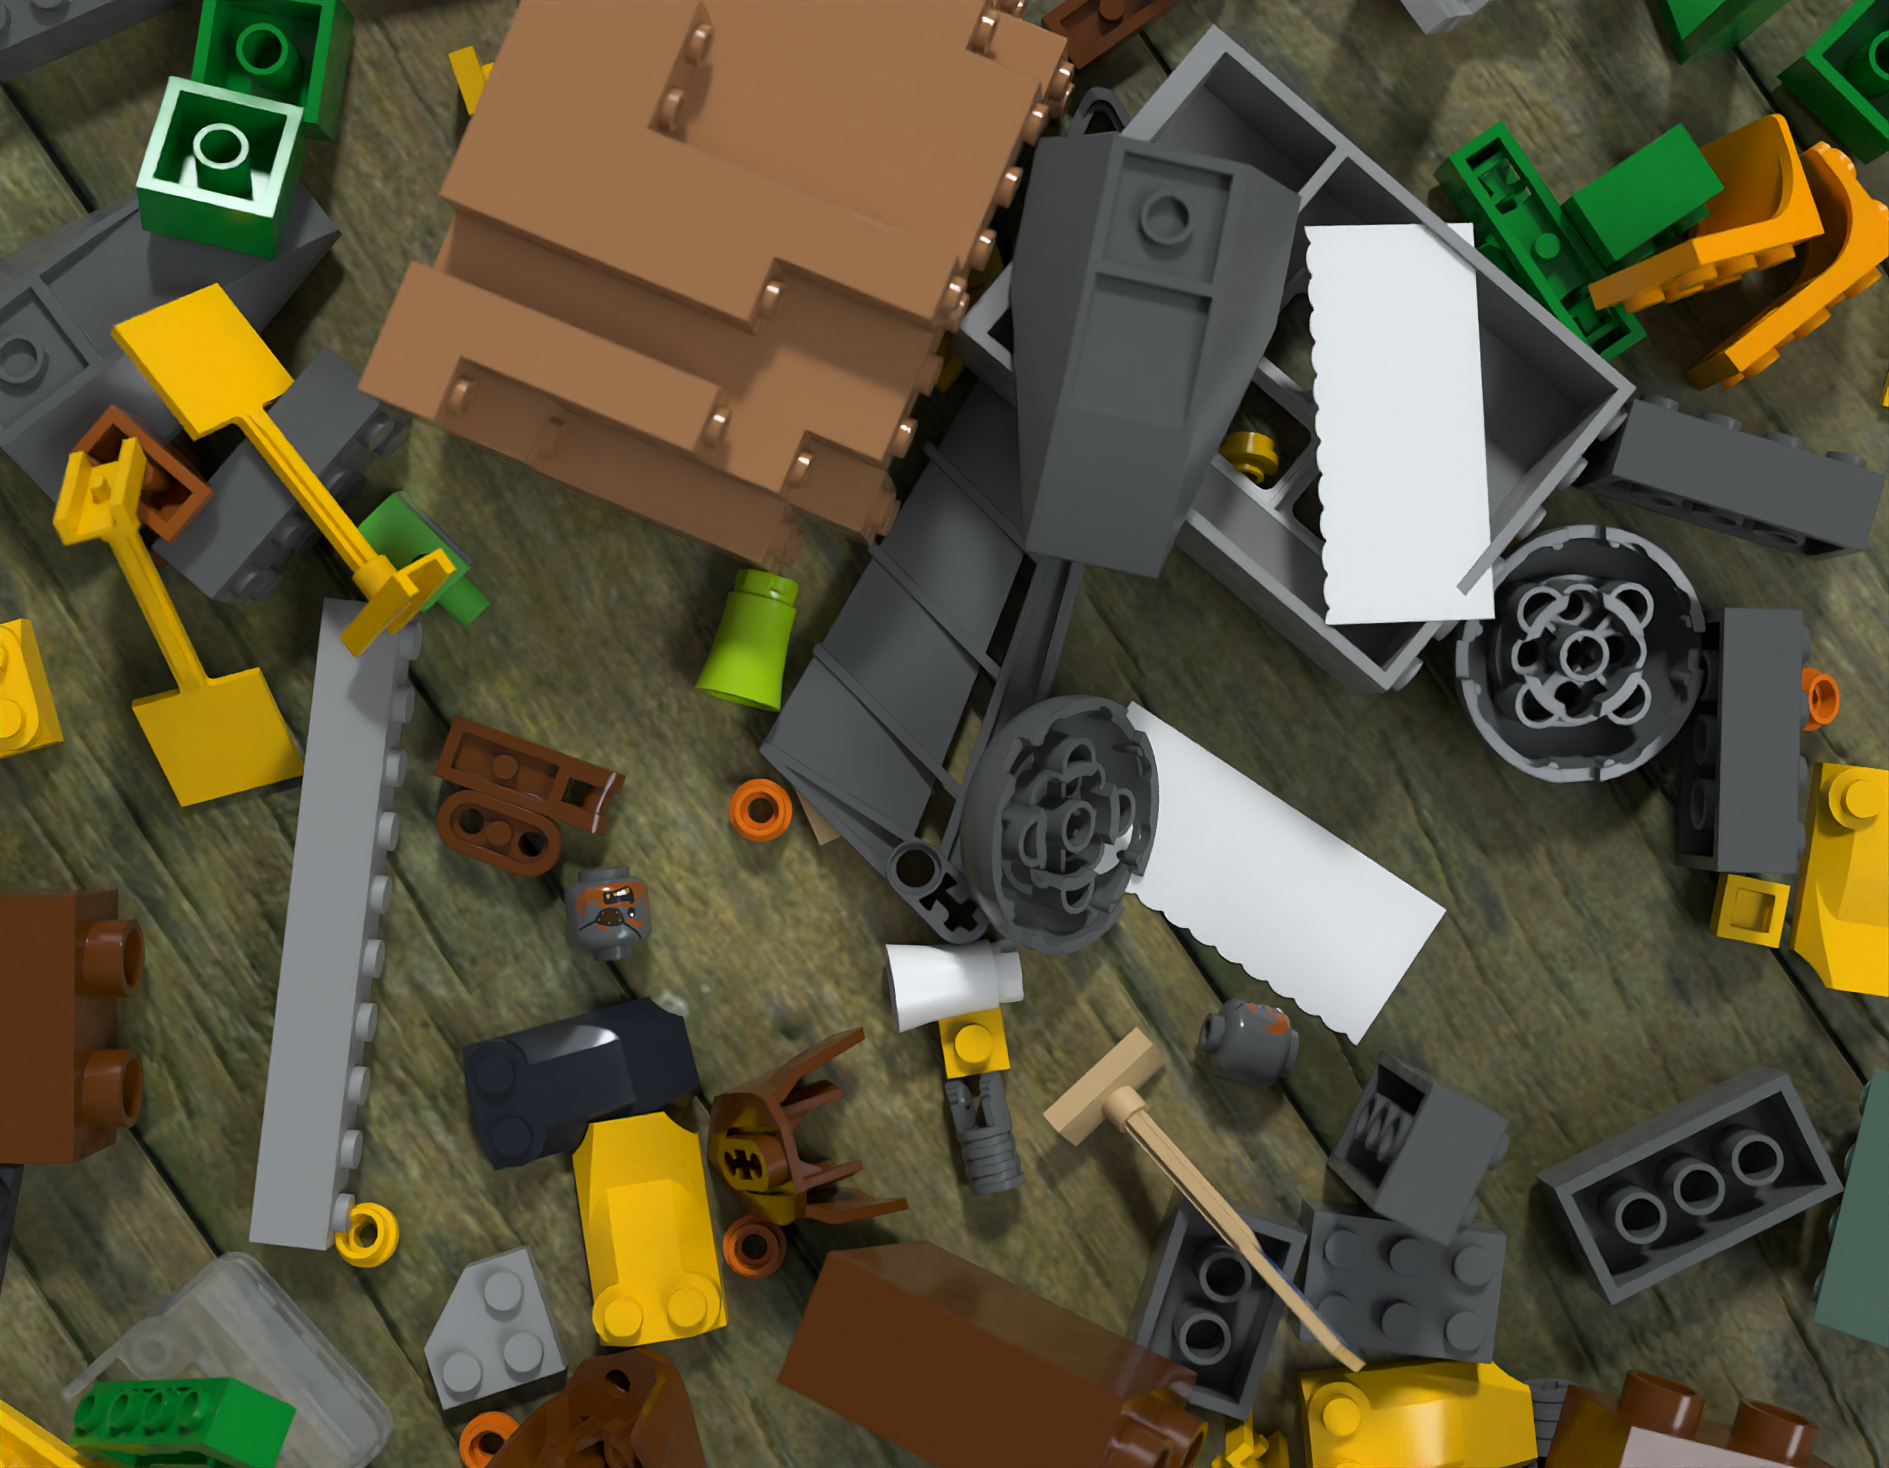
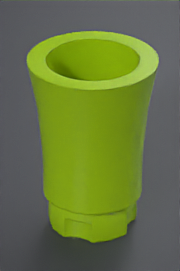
[693,568,799,712]

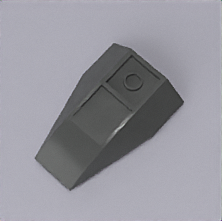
[1010,134,1302,579]
[0,179,342,505]

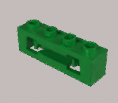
[1433,120,1648,363]
[68,1377,297,1468]

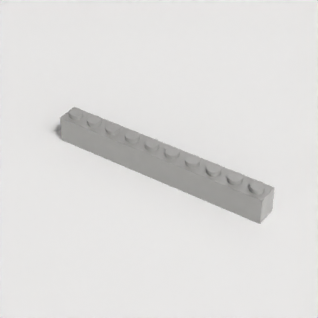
[248,597,422,1251]

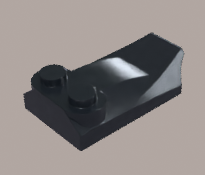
[462,995,703,1170]

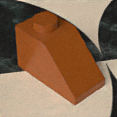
[68,404,216,544]

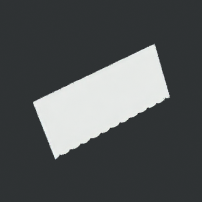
[1305,223,1495,625]
[1094,701,1446,1046]

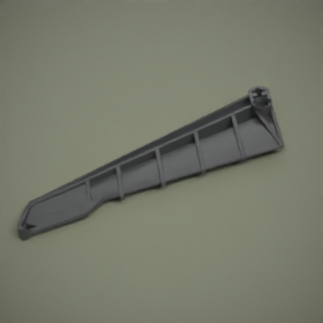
[759,87,1132,944]

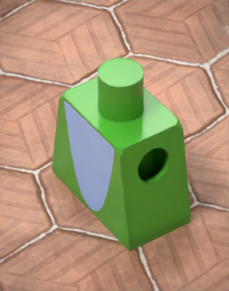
[357,491,491,629]

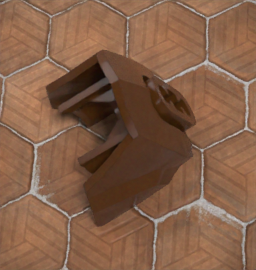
[706,1027,909,1226]
[484,1345,706,1468]

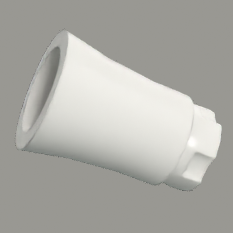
[884,939,1024,1033]

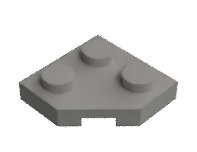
[424,1244,569,1410]

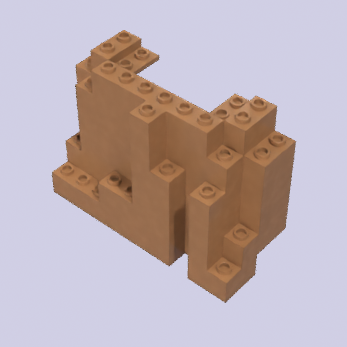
[357,0,1075,575]

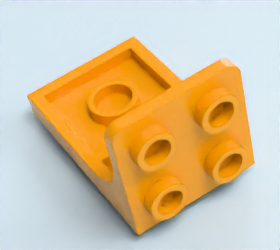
[1588,114,1825,314]
[1684,141,1889,392]

